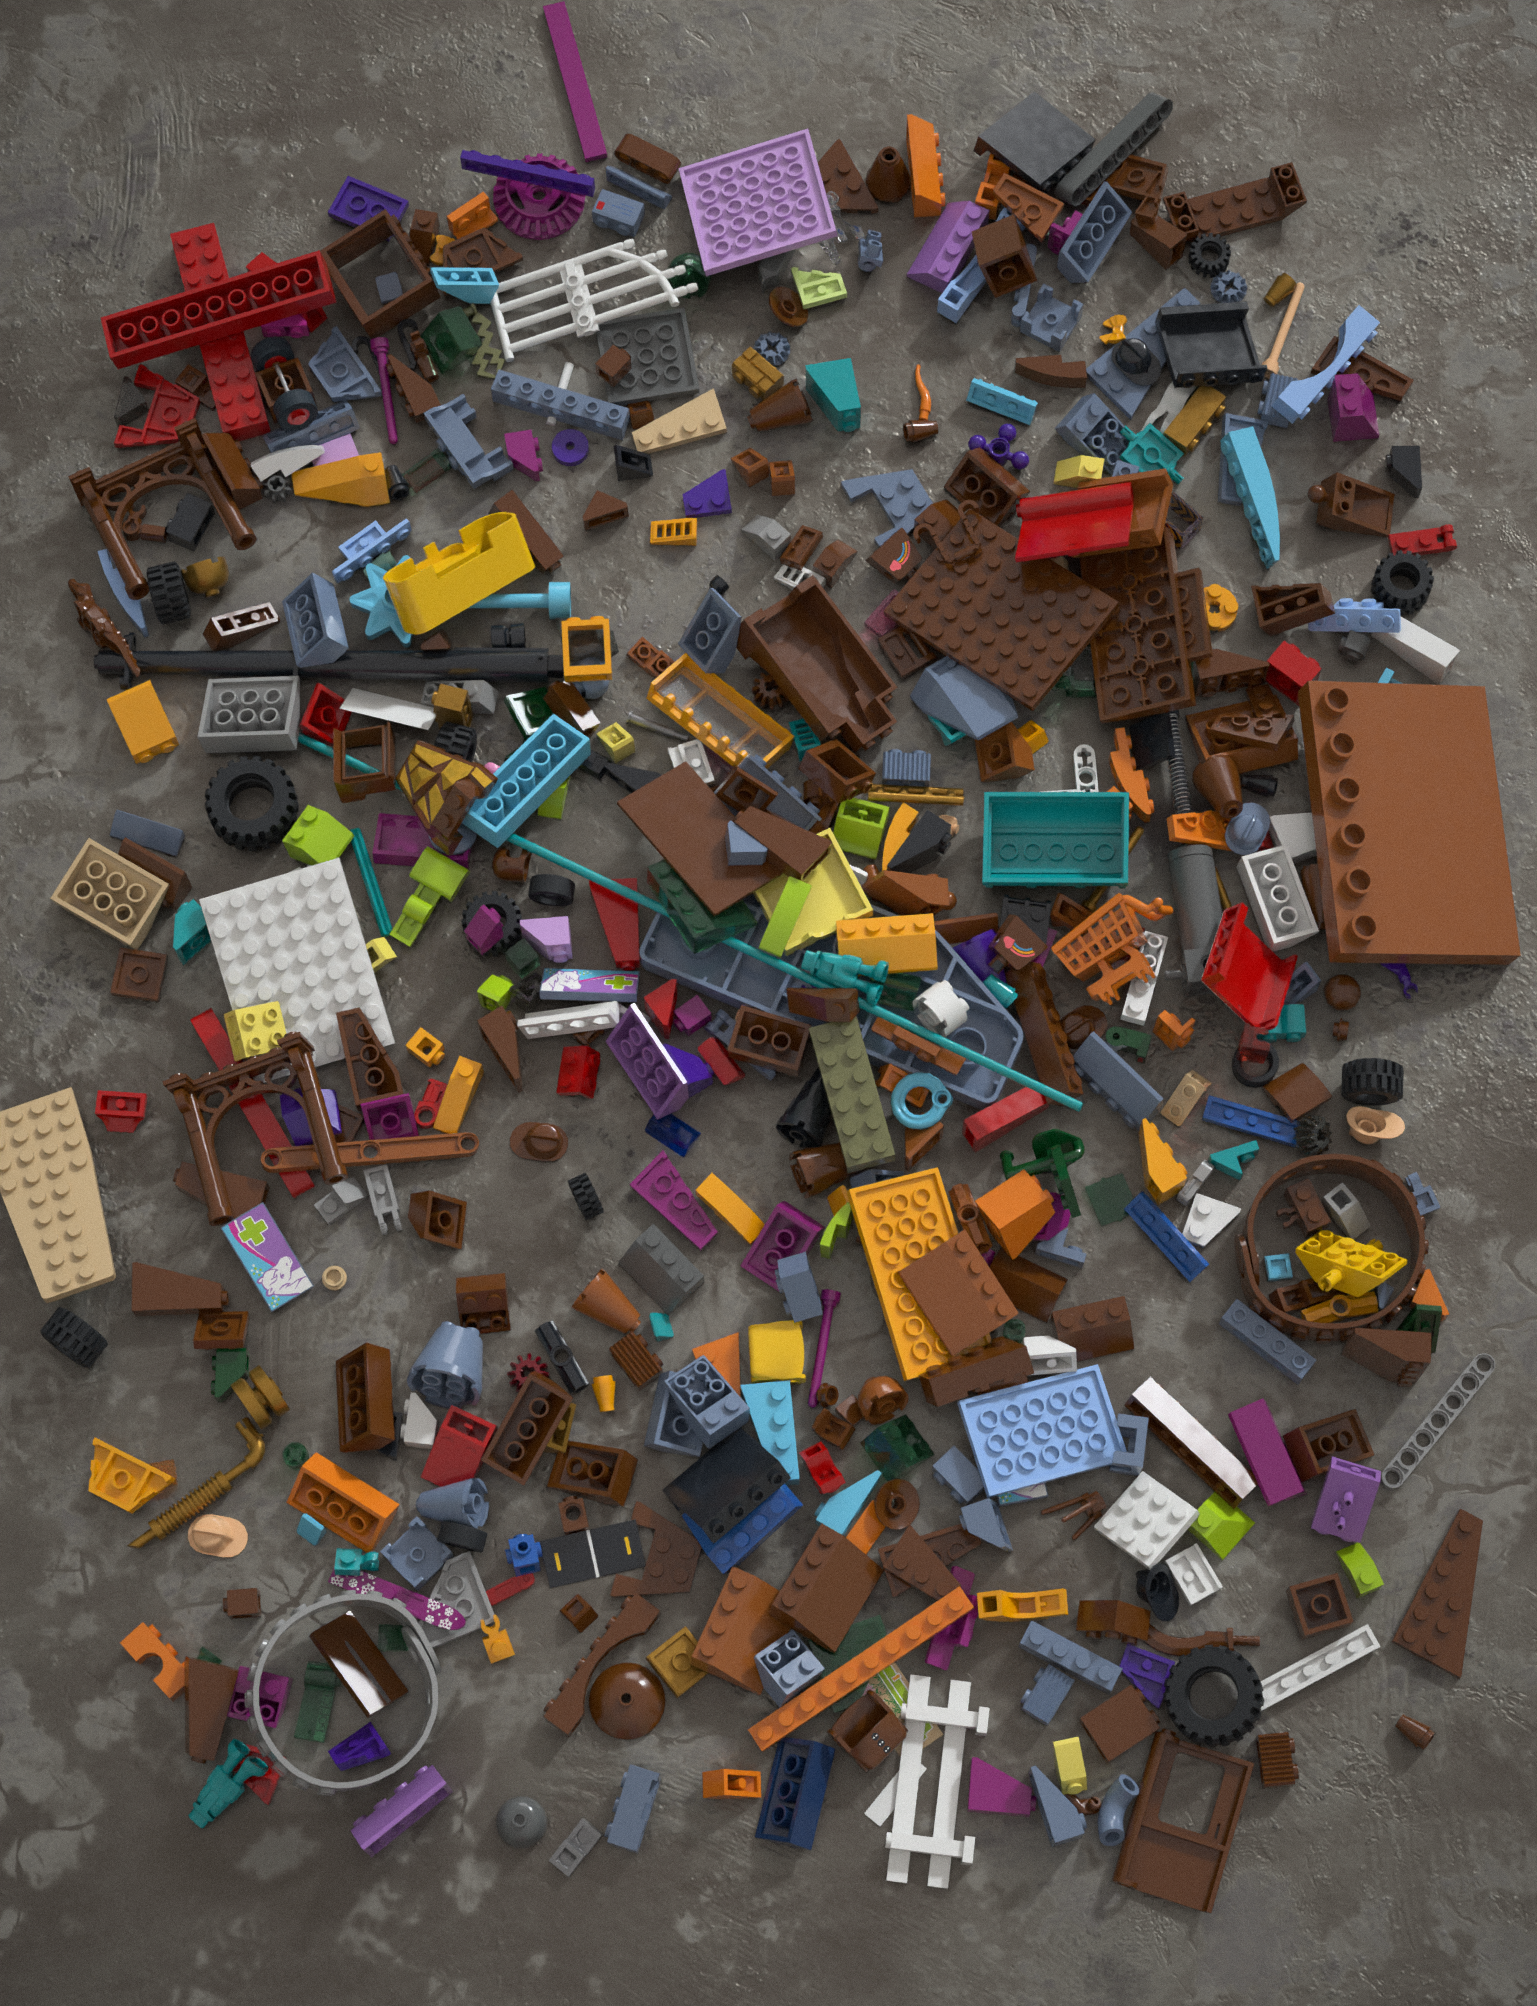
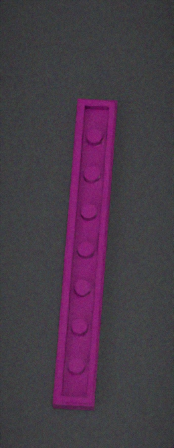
[543,1,607,162]

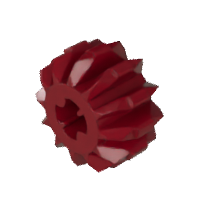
[507,1353,550,1393]

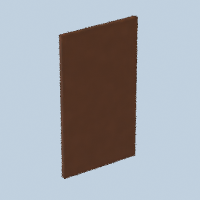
[617,761,783,916]

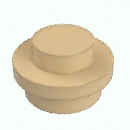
[322,1266,347,1291]

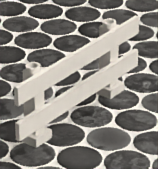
[885,1674,990,1889]

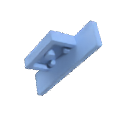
[332,519,412,583]
[1308,598,1401,633]

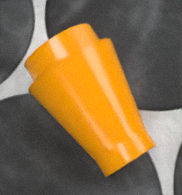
[591,1375,616,1412]

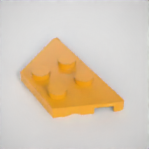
[88,1437,175,1514]

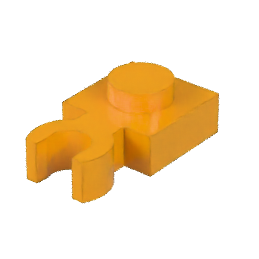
[480,1614,515,1664]

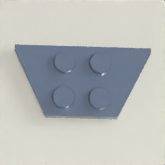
[308,326,382,402]

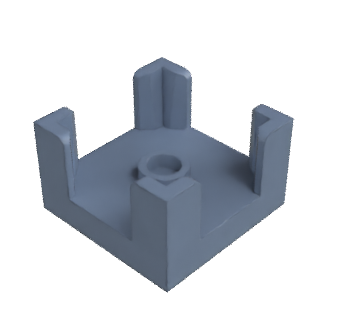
[1020,283,1084,352]
[1109,1414,1149,1476]
[380,1516,454,1592]

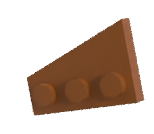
[993,173,1064,243]

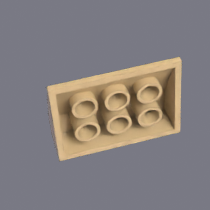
[50,838,170,950]

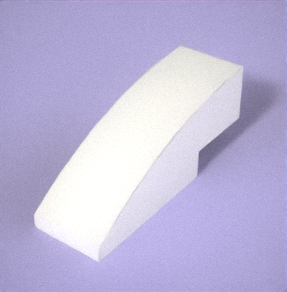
[251,445,325,481]

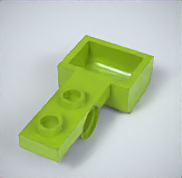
[389,846,470,947]

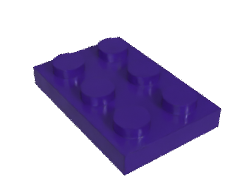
[328,176,409,242]

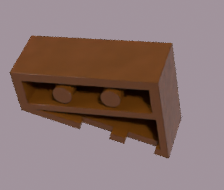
[1251,583,1335,637]

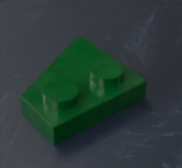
[1395,1304,1442,1353]

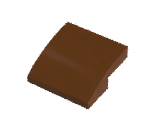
[1262,1063,1332,1123]

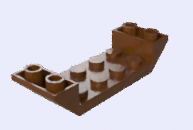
[1163,162,1307,242]

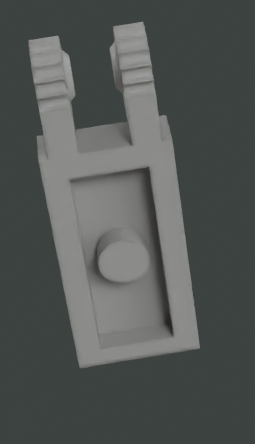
[363,1164,402,1235]

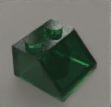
[420,306,483,374]

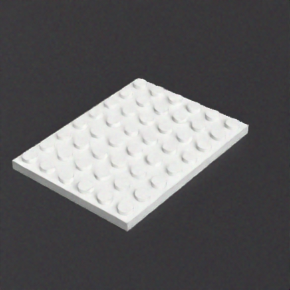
[199,858,395,1083]

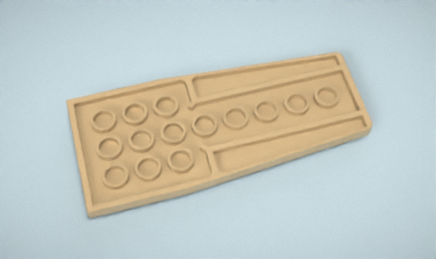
[0,1087,116,1303]

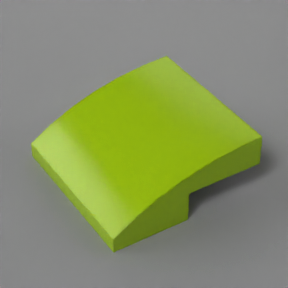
[820,1202,853,1259]

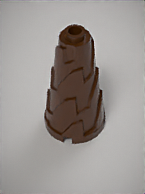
[789,1143,860,1199]

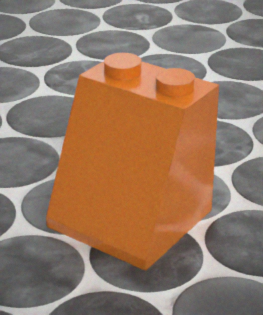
[975,1169,1055,1260]

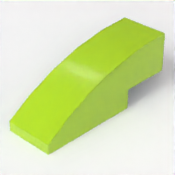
[759,876,812,958]

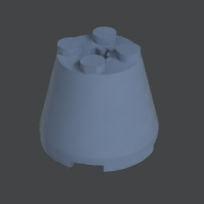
[407,1321,483,1409]

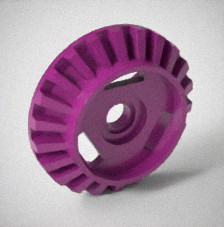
[493,153,586,240]

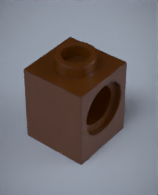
[558,1496,590,1535]
[223,1588,261,1619]

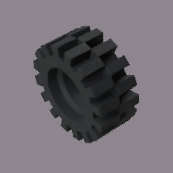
[1188,233,1231,278]
[567,1172,604,1221]

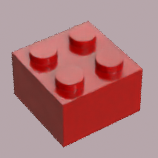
[1265,641,1322,706]

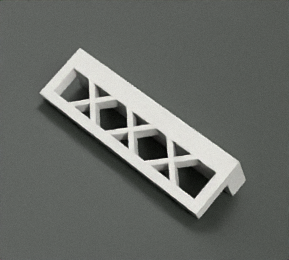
[518,1001,620,1039]

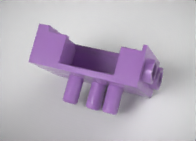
[1311,1457,1381,1543]

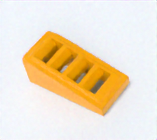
[650,518,697,546]

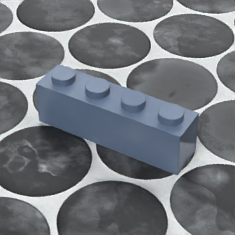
[1019,1620,1123,1695]

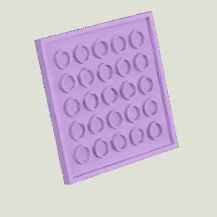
[679,129,838,276]

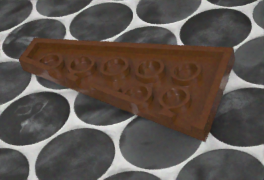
[1391,1508,1483,1679]

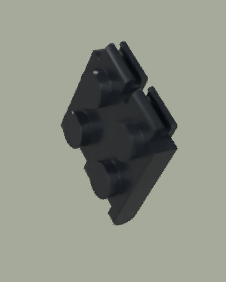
[999,894,1052,956]

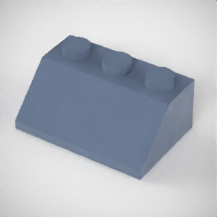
[644,1371,703,1457]

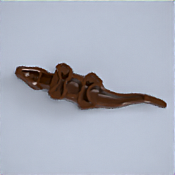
[68,579,140,677]

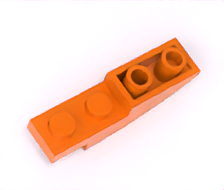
[1108,727,1154,823]

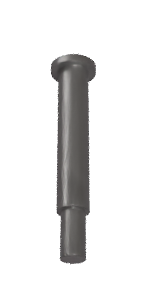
[626,711,689,742]

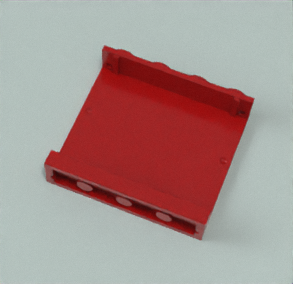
[1201,902,1298,1034]

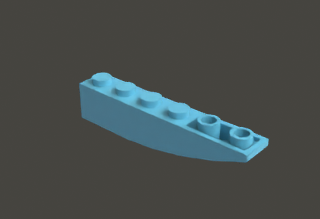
[1220,426,1280,569]

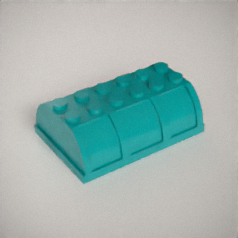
[982,792,1129,889]

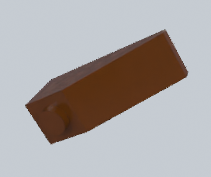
[203,602,281,651]
[786,988,860,1022]

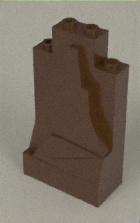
[736,575,898,753]

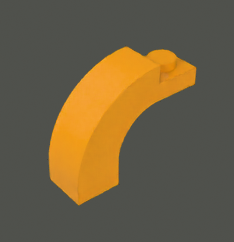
[977,1588,1068,1622]

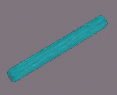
[349,828,392,937]

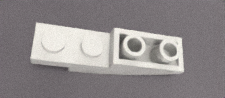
[1120,931,1168,1026]

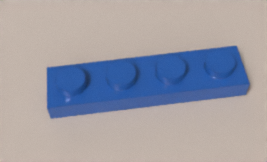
[1202,1095,1303,1148]
[1124,1191,1210,1282]

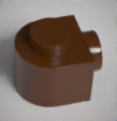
[803,780,832,808]

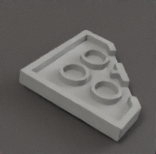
[418,1551,495,1649]

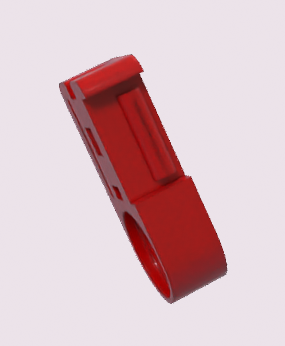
[414,1079,447,1129]

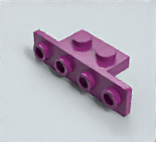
[925,1566,979,1670]

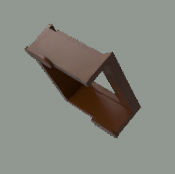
[333,721,396,803]

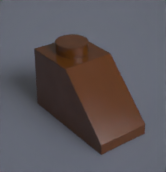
[407,209,440,266]
[813,540,857,588]

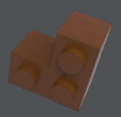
[1076,1600,1151,1645]

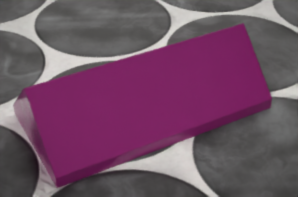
[1228,1398,1307,1507]

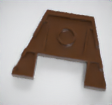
[1081,155,1168,224]
[610,1501,702,1598]

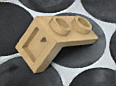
[1161,1069,1212,1126]

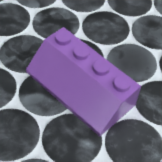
[907,201,989,293]

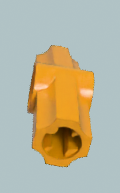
[1300,1291,1378,1323]

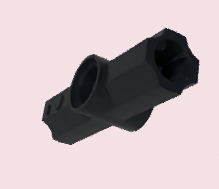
[534,1320,590,1395]

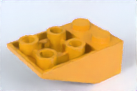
[1138,1118,1187,1206]

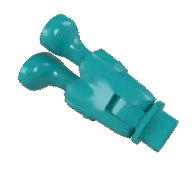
[801,950,889,1006]
[188,1739,269,1828]

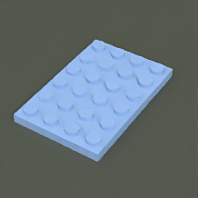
[957,1364,1127,1498]

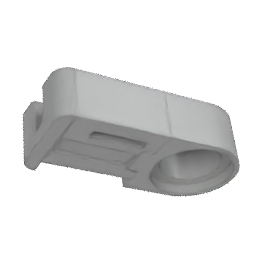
[1176,1160,1215,1207]

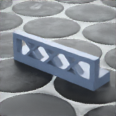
[262,400,360,453]

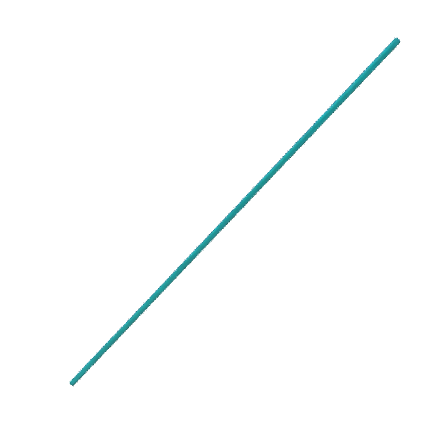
[298,732,1083,1112]

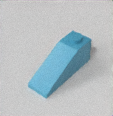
[430,267,499,304]
[814,1470,882,1536]

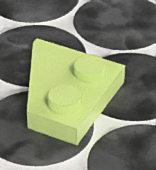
[791,267,847,309]

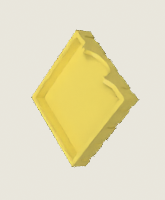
[753,828,873,956]

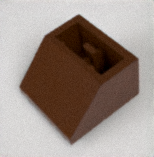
[456,1273,511,1334]

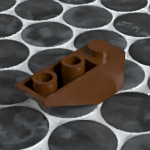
[385,354,441,423]

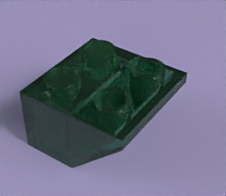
[860,1414,935,1481]

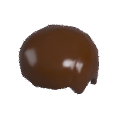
[1323,974,1361,1011]

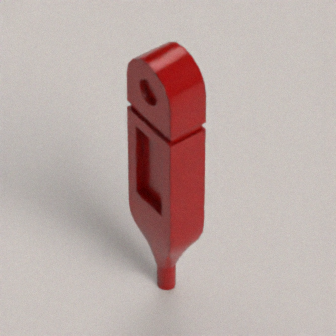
[486,1573,535,1606]

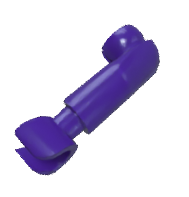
[1380,963,1418,999]

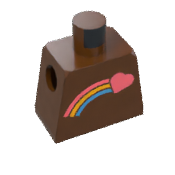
[865,528,922,584]
[988,914,1048,974]

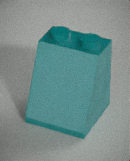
[805,358,861,432]

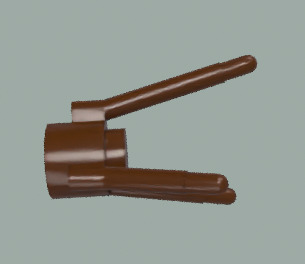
[1041,1491,1106,1540]

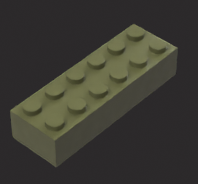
[809,1016,895,1173]

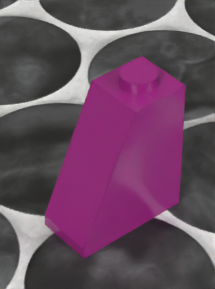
[967,1757,1036,1817]

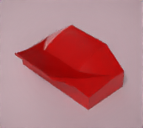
[95,1090,148,1133]

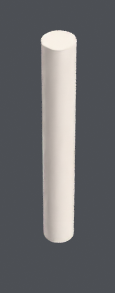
[546,362,574,426]

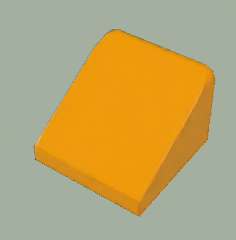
[1018,720,1049,754]
[827,1185,849,1216]

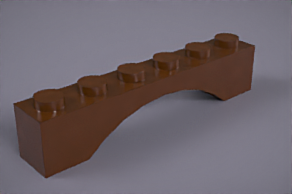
[543,1593,661,1737]

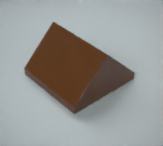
[715,764,778,812]

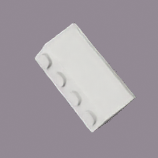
[1237,844,1319,952]

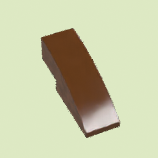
[1014,355,1087,388]
[1268,1278,1350,1315]

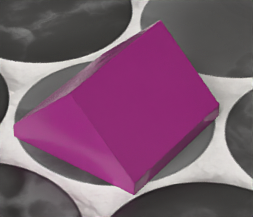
[361,1093,419,1148]

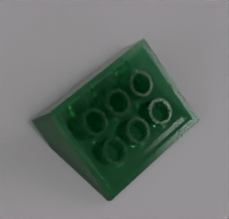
[647,859,758,954]

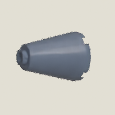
[416,1478,489,1529]

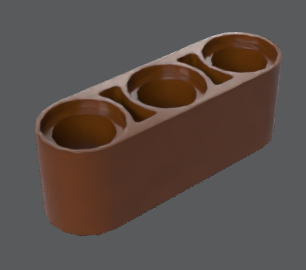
[614,133,681,184]

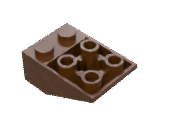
[1191,649,1269,697]

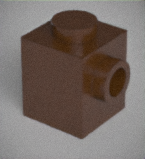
[595,344,632,387]

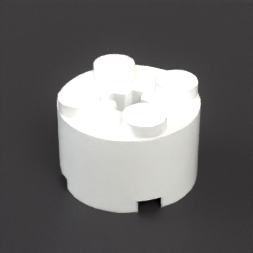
[913,980,969,1038]

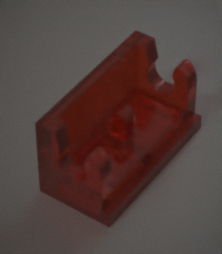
[1237,1023,1270,1064]

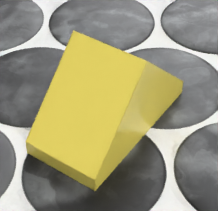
[596,722,635,764]

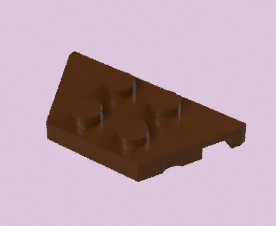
[818,139,879,213]
[443,227,523,296]

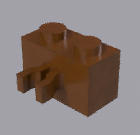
[1276,1178,1331,1239]

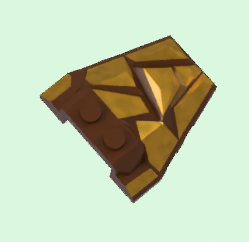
[395,740,498,856]

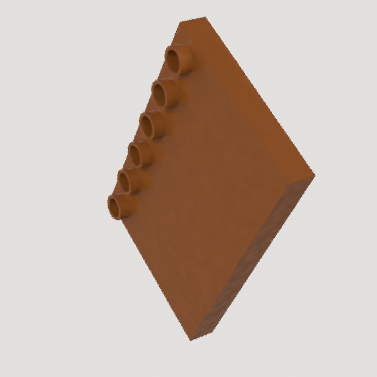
[1298,681,1521,965]

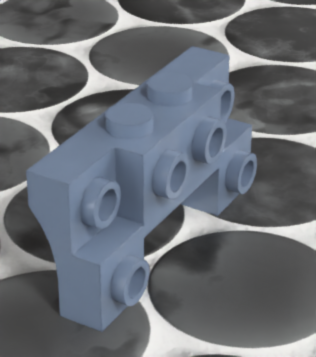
[424,394,514,489]

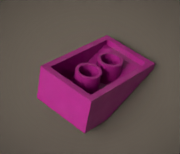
[740,1200,825,1291]

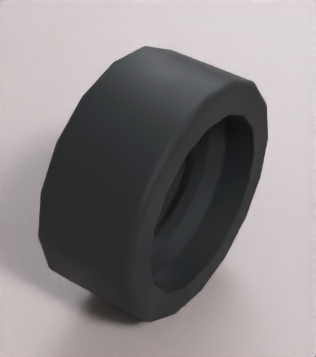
[528,874,575,907]
[1231,1039,1279,1088]
[437,1521,488,1553]

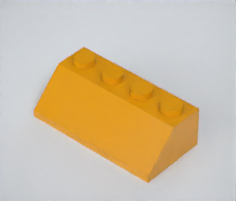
[836,913,938,976]

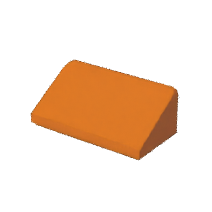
[846,1500,886,1555]

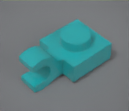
[334,1548,379,1576]

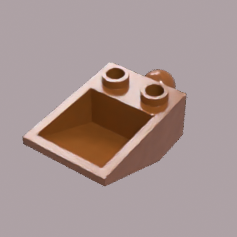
[861,870,957,916]

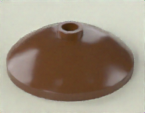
[589,1663,665,1740]

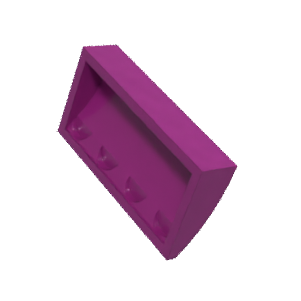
[372,813,471,870]

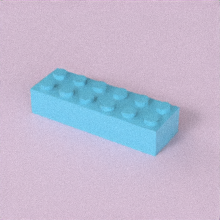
[462,714,591,848]

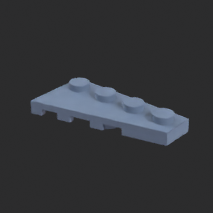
[1218,413,1269,506]

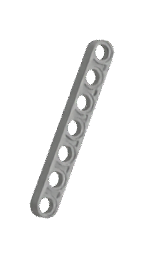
[1380,1353,1495,1490]

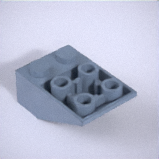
[1054,393,1130,475]
[664,1355,750,1449]

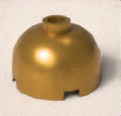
[181,557,229,597]

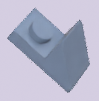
[1035,1229,1086,1268]

